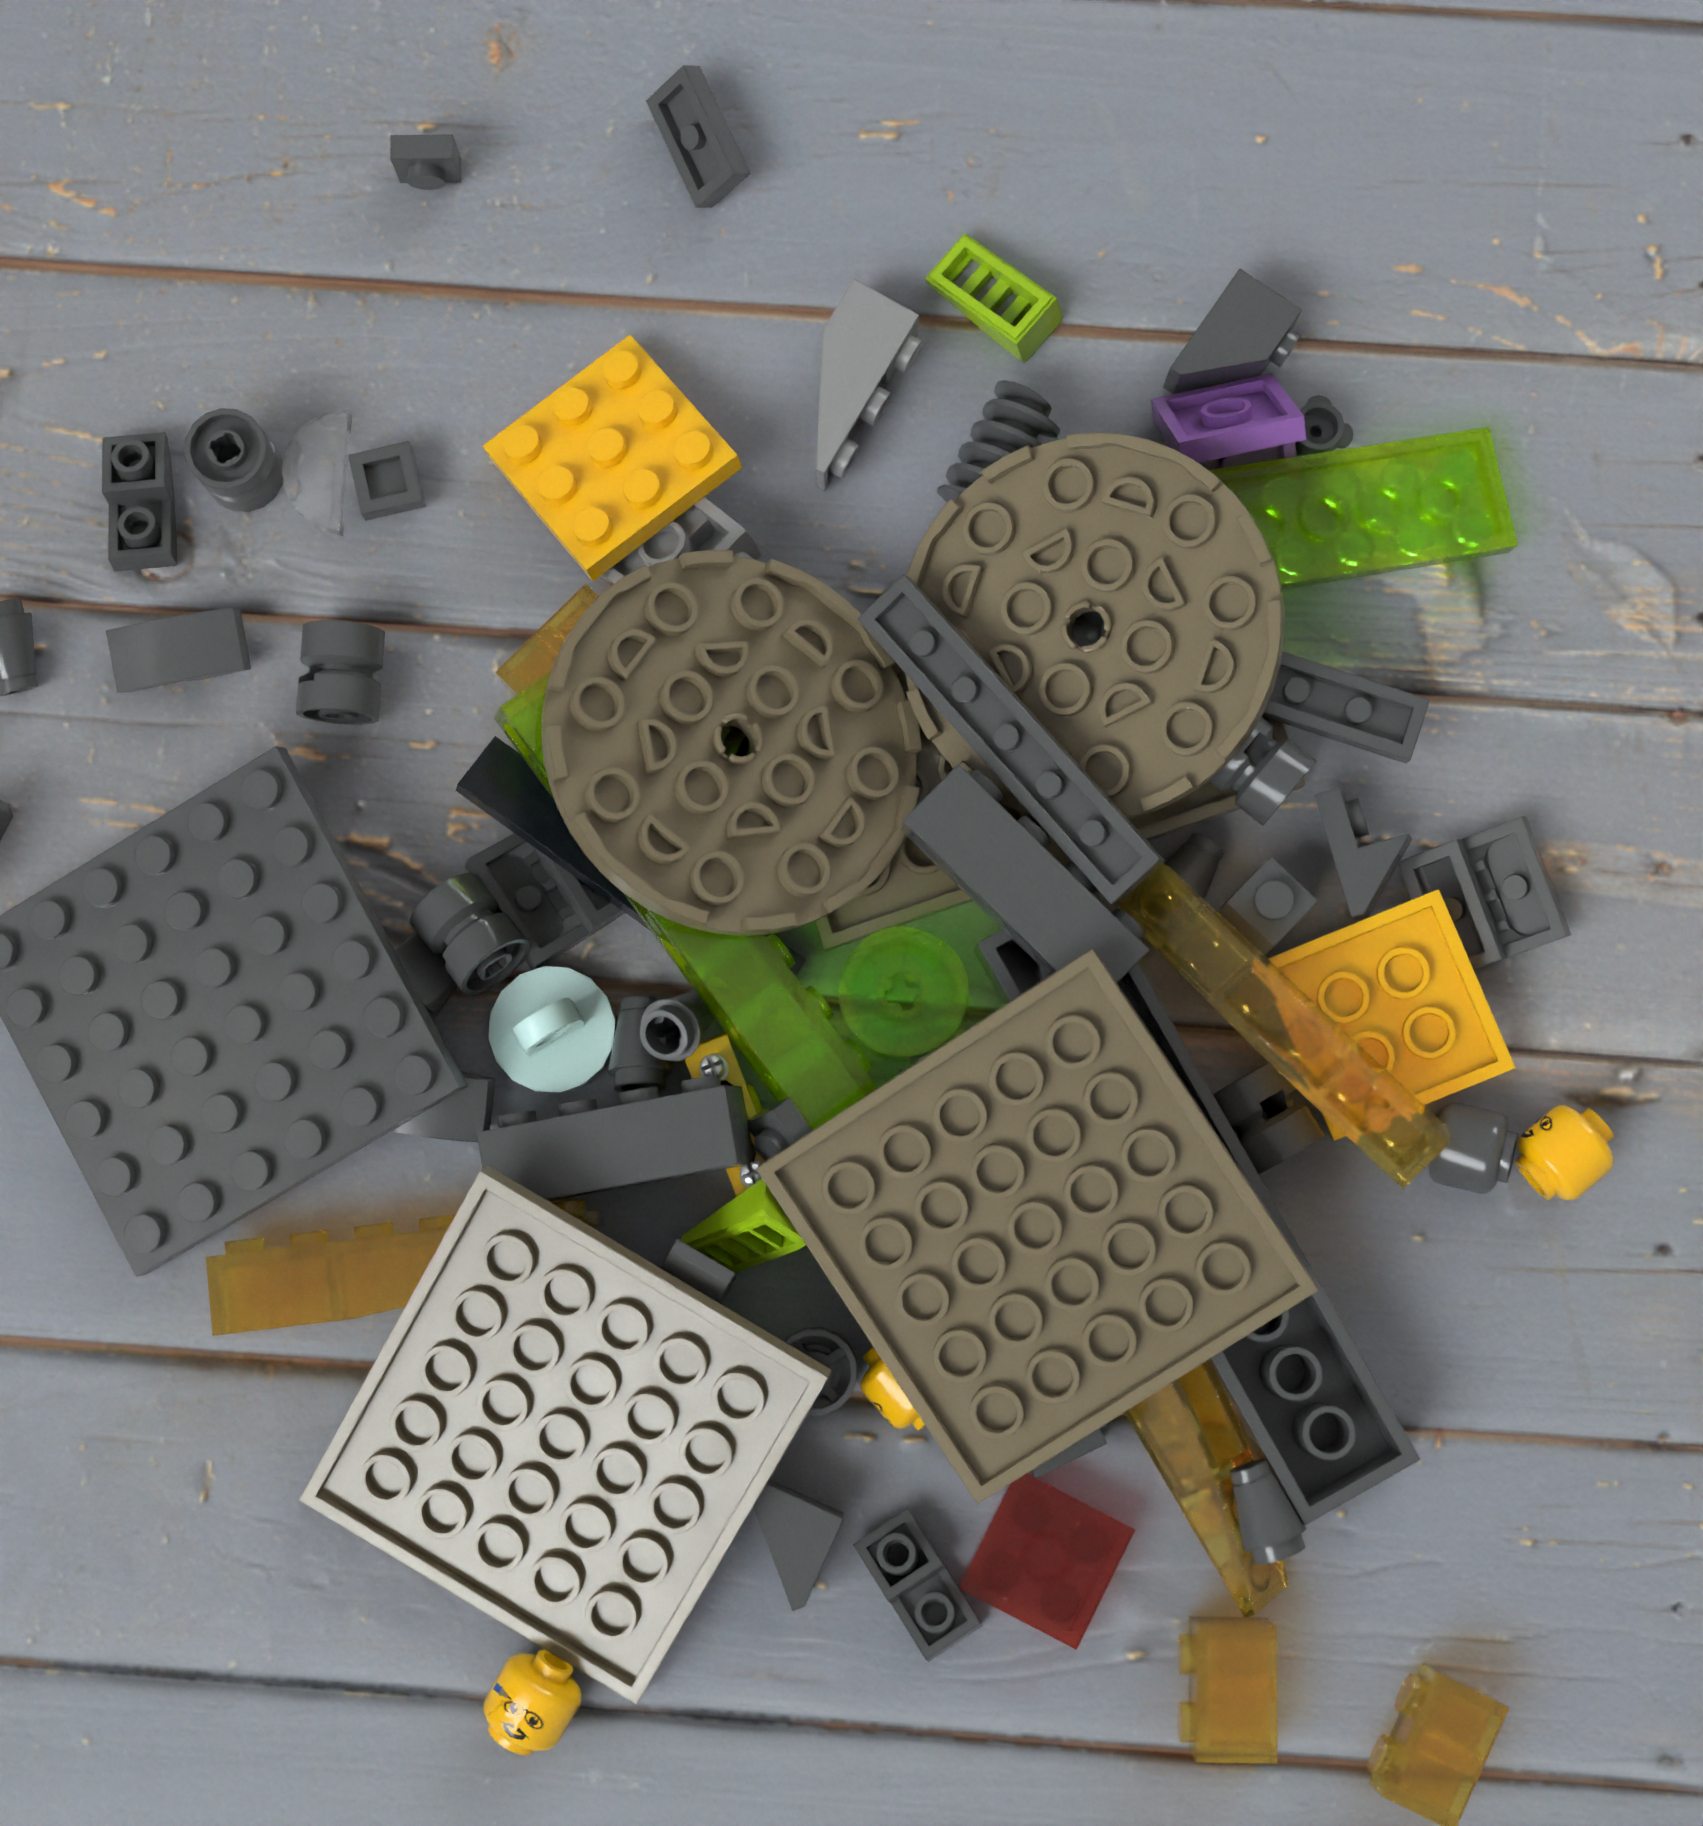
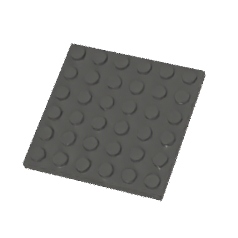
[0,746,468,1277]

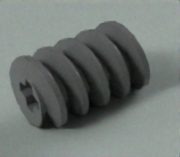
[937,380,1060,502]

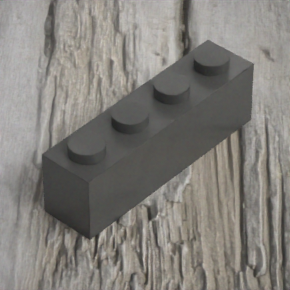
[901,764,1149,983]
[477,1075,755,1201]

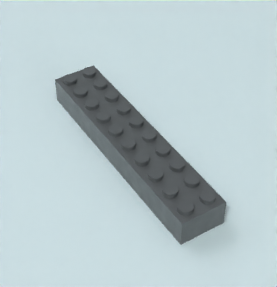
[974,891,1421,1525]

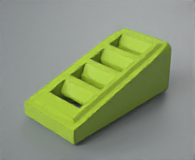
[925,233,1063,363]
[681,1179,806,1273]

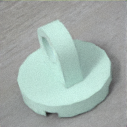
[488,966,617,1094]

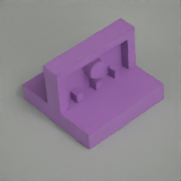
[1151,373,1306,494]

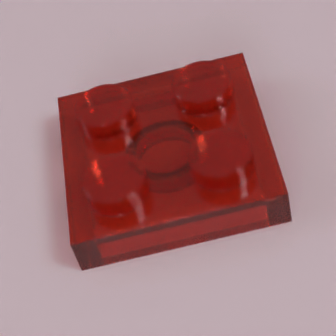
[958,1473,1135,1650]

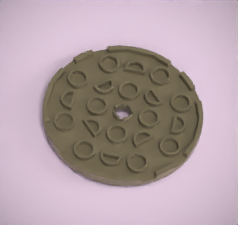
[905,432,1285,819]
[541,550,922,936]

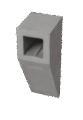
[816,279,923,491]

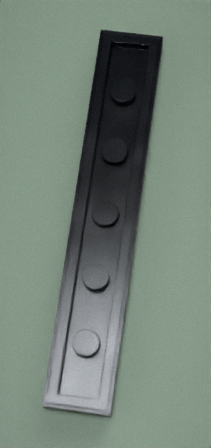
[456,736,806,1014]

